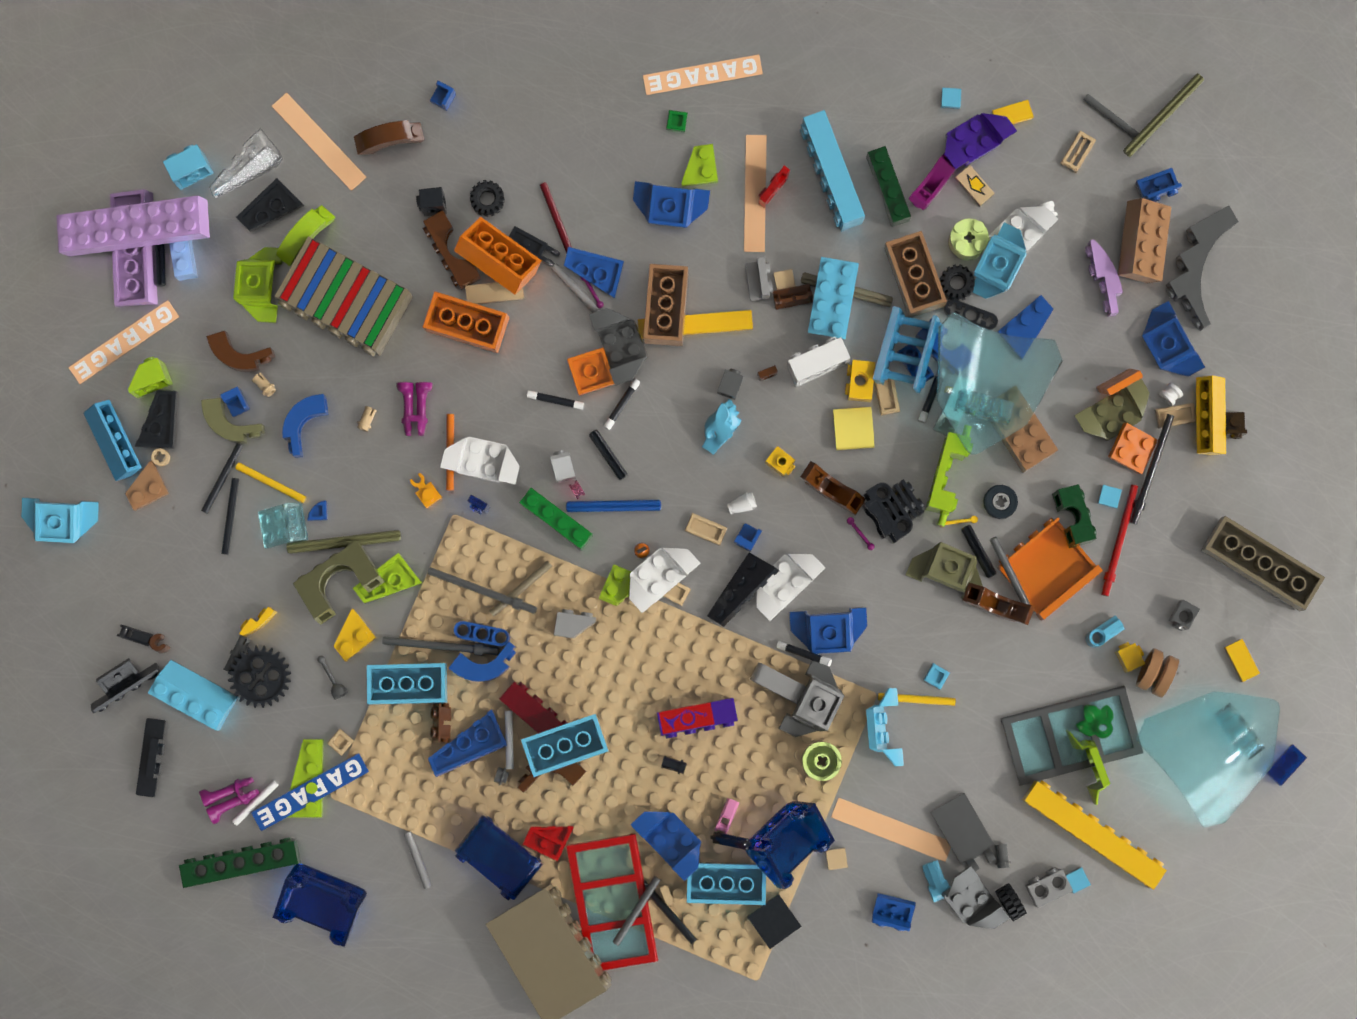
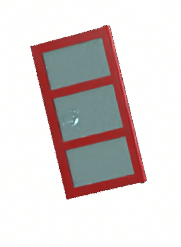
[566,833,658,970]

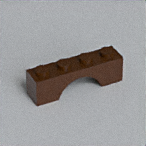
[422,210,481,290]

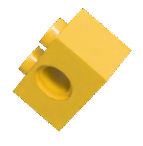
[845,360,876,402]

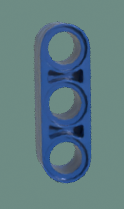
[454,621,510,647]

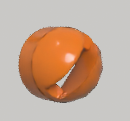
[634,543,650,558]

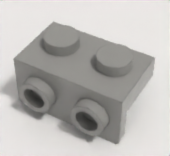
[745,257,773,301]

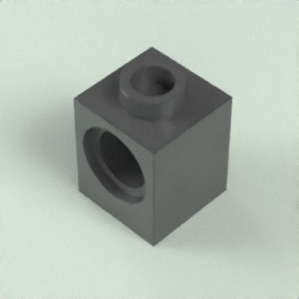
[717,369,743,400]
[1168,600,1200,631]

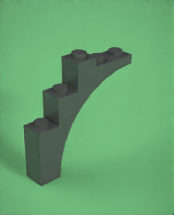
[1165,206,1239,331]

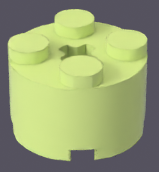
[948,218,989,261]
[802,742,842,781]

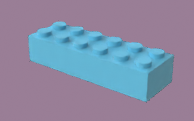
[800,110,865,232]

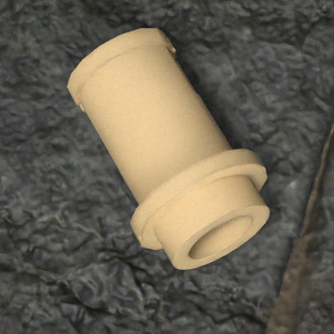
[252,373,276,397]
[357,406,377,432]

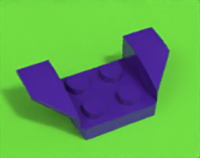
[945,113,1017,169]

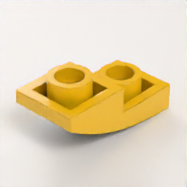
[239,607,277,637]

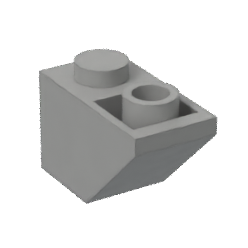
[550,450,576,483]
[554,609,596,639]

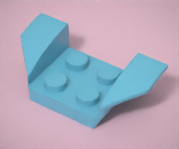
[973,222,1027,299]
[21,498,99,543]
[866,688,904,766]

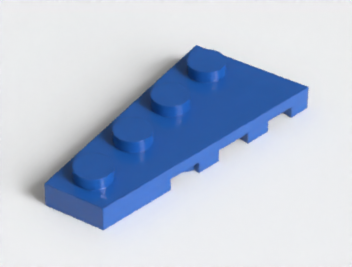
[428,709,507,777]

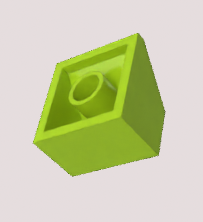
[128,357,173,398]

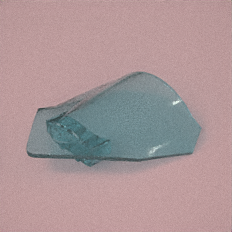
[937,312,1063,455]
[1136,691,1280,828]

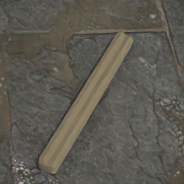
[801,272,893,307]

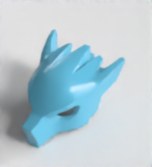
[702,399,742,455]

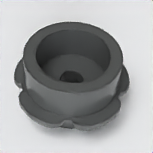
[494,767,509,786]

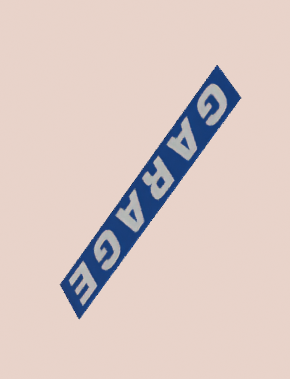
[251,753,369,831]

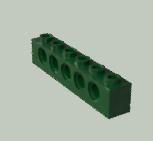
[179,837,301,888]

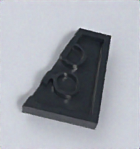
[236,178,304,232]
[135,390,177,449]

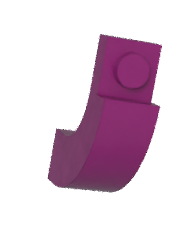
[908,152,956,211]

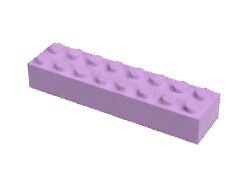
[57,196,210,257]

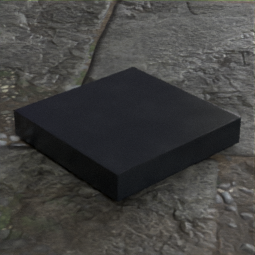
[747,894,802,949]

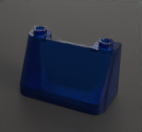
[745,801,835,889]
[454,814,545,901]
[272,864,367,947]

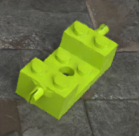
[925,425,973,527]

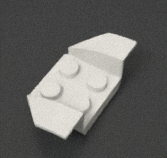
[989,207,1058,251]
[440,437,520,484]
[629,548,701,613]
[756,554,825,621]

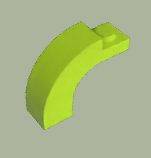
[276,205,335,267]

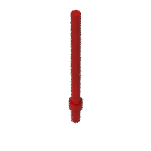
[1101,485,1139,597]

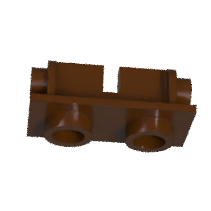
[773,284,813,310]
[430,703,451,742]

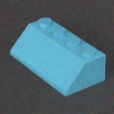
[148,660,238,731]

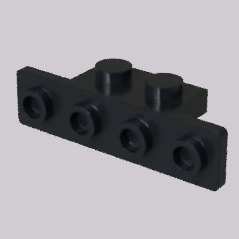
[91,658,159,714]
[136,718,166,797]

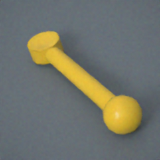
[940,516,978,527]

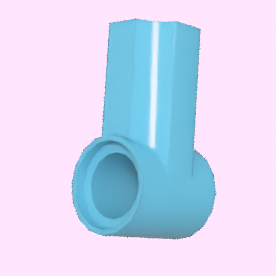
[1085,615,1125,647]
[922,860,950,902]

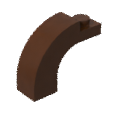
[354,120,424,155]
[206,330,275,372]
[800,461,866,515]
[962,582,1035,625]
[518,763,587,793]

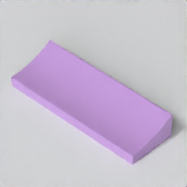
[110,189,158,307]

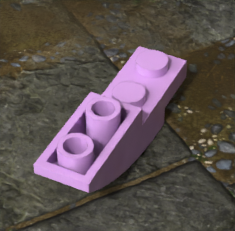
[1085,240,1123,317]

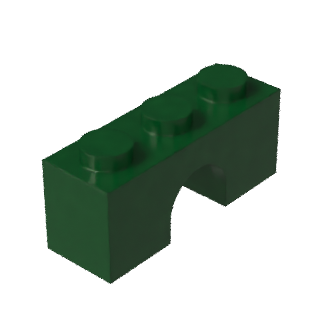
[1052,484,1097,548]

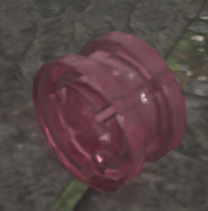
[568,480,586,500]

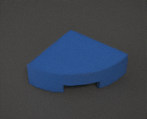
[307,501,328,521]

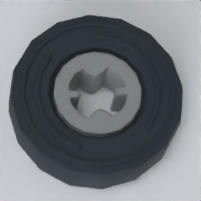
[983,485,1018,519]

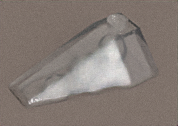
[209,128,283,198]

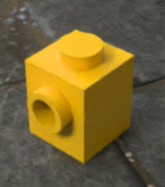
[765,446,796,477]
[1115,642,1145,673]

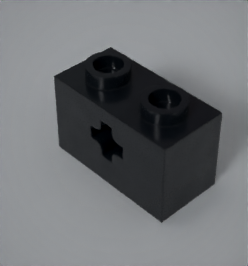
[416,187,447,216]

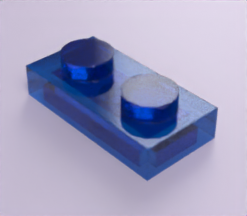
[467,495,491,515]
[1265,744,1307,786]

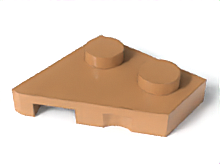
[125,460,169,511]

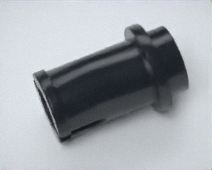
[661,756,687,774]

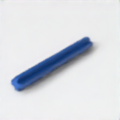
[566,500,661,512]

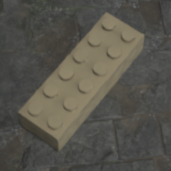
[1201,516,1325,611]

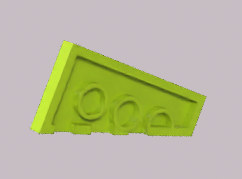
[288,739,324,817]

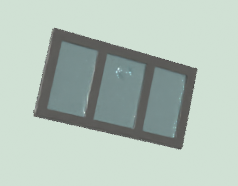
[1001,686,1143,786]

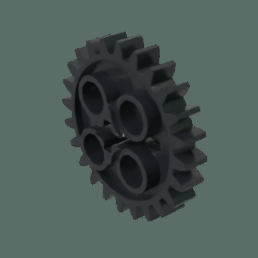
[228,645,291,708]

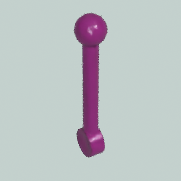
[580,277,604,308]
[847,517,875,550]

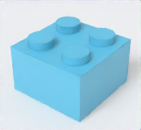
[163,144,214,190]

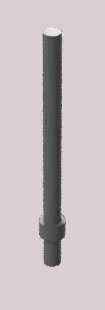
[427,567,537,614]
[382,637,499,656]

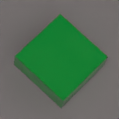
[666,110,688,132]

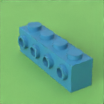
[83,400,142,481]

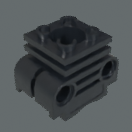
[862,479,925,543]

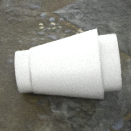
[727,492,757,514]

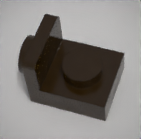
[1226,412,1248,439]

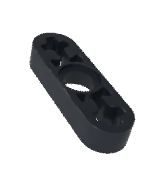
[944,299,998,331]

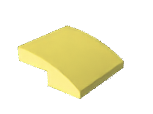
[833,407,874,450]

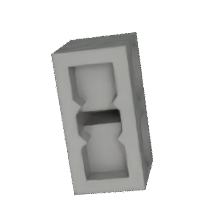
[1025,867,1073,908]

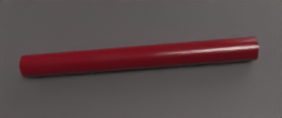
[540,182,572,254]

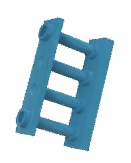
[873,306,942,393]

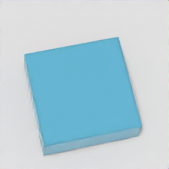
[941,88,961,109]
[1098,485,1122,509]
[923,663,950,690]
[1066,867,1091,894]

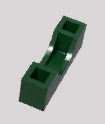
[866,146,911,227]

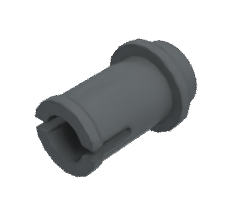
[995,844,1011,868]

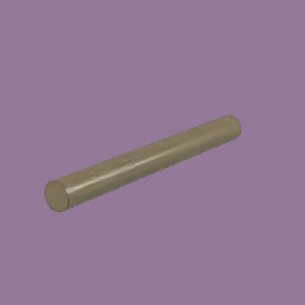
[489,561,553,617]

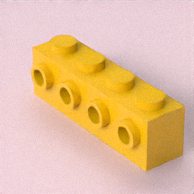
[1196,375,1226,456]

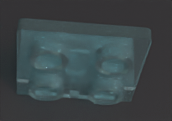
[258,503,308,549]

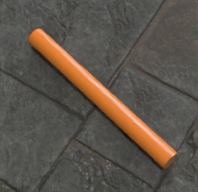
[446,414,454,491]

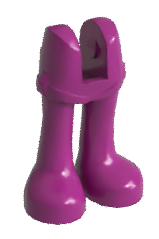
[396,382,433,436]
[199,777,259,825]

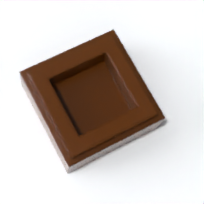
[757,365,778,381]

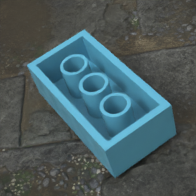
[808,257,859,339]
[367,663,448,705]
[521,714,609,777]
[687,863,766,905]

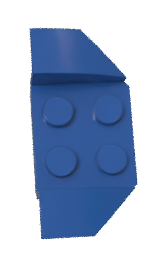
[633,181,710,228]
[1142,301,1205,376]
[789,607,867,654]
[631,812,701,881]

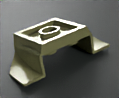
[1074,379,1150,441]
[906,542,983,599]

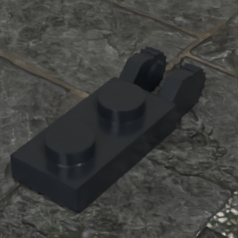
[509,226,560,267]

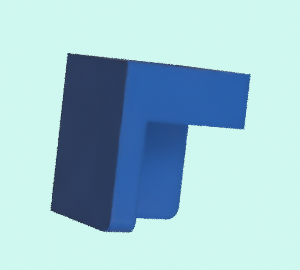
[430,80,456,111]
[220,386,250,417]
[734,523,762,552]

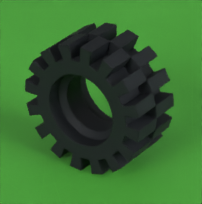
[470,180,505,217]
[940,264,975,301]
[995,883,1027,922]

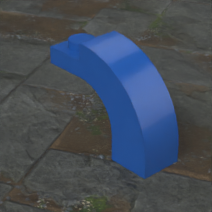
[282,394,329,458]
[449,642,516,682]

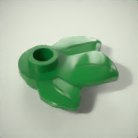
[1076,705,1114,739]

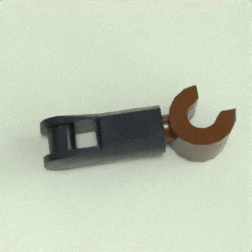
[117,624,170,653]

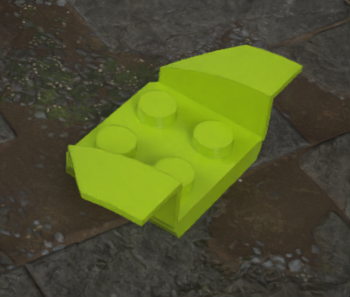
[233,247,282,323]
[1066,730,1110,805]

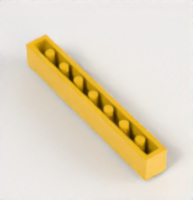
[1022,780,1167,890]

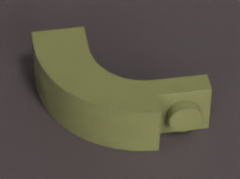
[201,398,265,444]

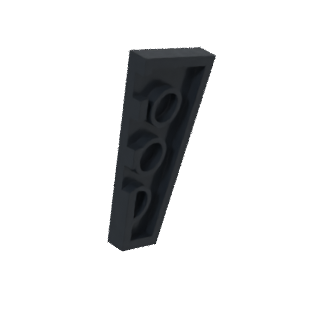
[707,552,780,627]

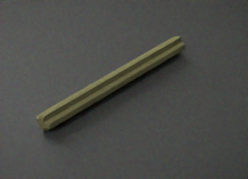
[1123,73,1204,157]
[287,530,401,553]

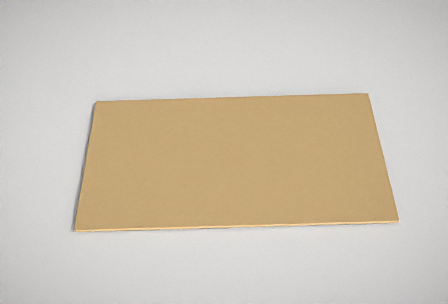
[331,515,877,981]

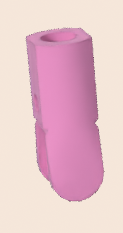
[715,798,739,834]

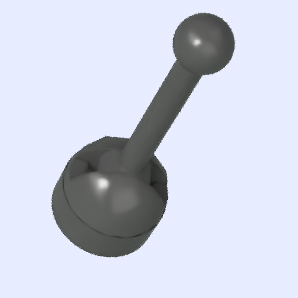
[317,656,348,700]

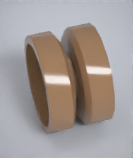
[1136,648,1179,698]

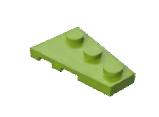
[353,553,422,604]

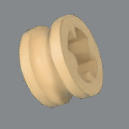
[151,448,170,466]

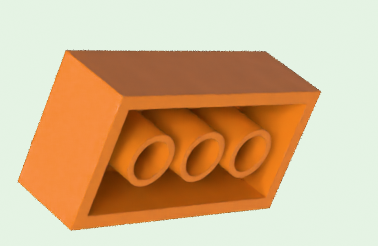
[454,217,542,295]
[423,291,510,353]

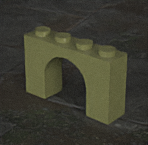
[293,541,385,625]

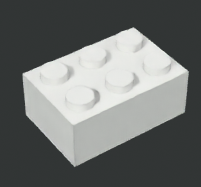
[787,337,851,387]

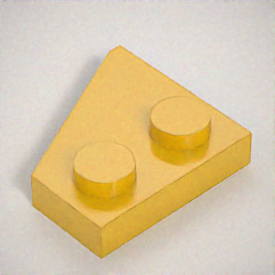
[333,609,376,662]

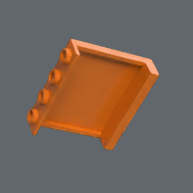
[997,517,1103,621]

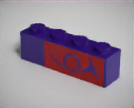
[657,698,738,739]

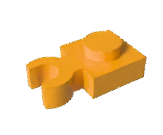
[410,473,442,509]

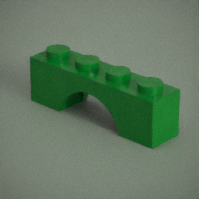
[519,488,593,551]

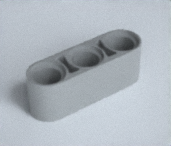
[750,662,806,704]

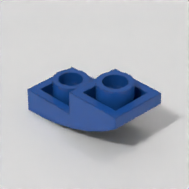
[897,344,934,382]

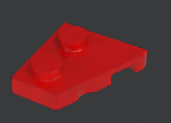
[758,165,790,208]
[522,826,574,862]

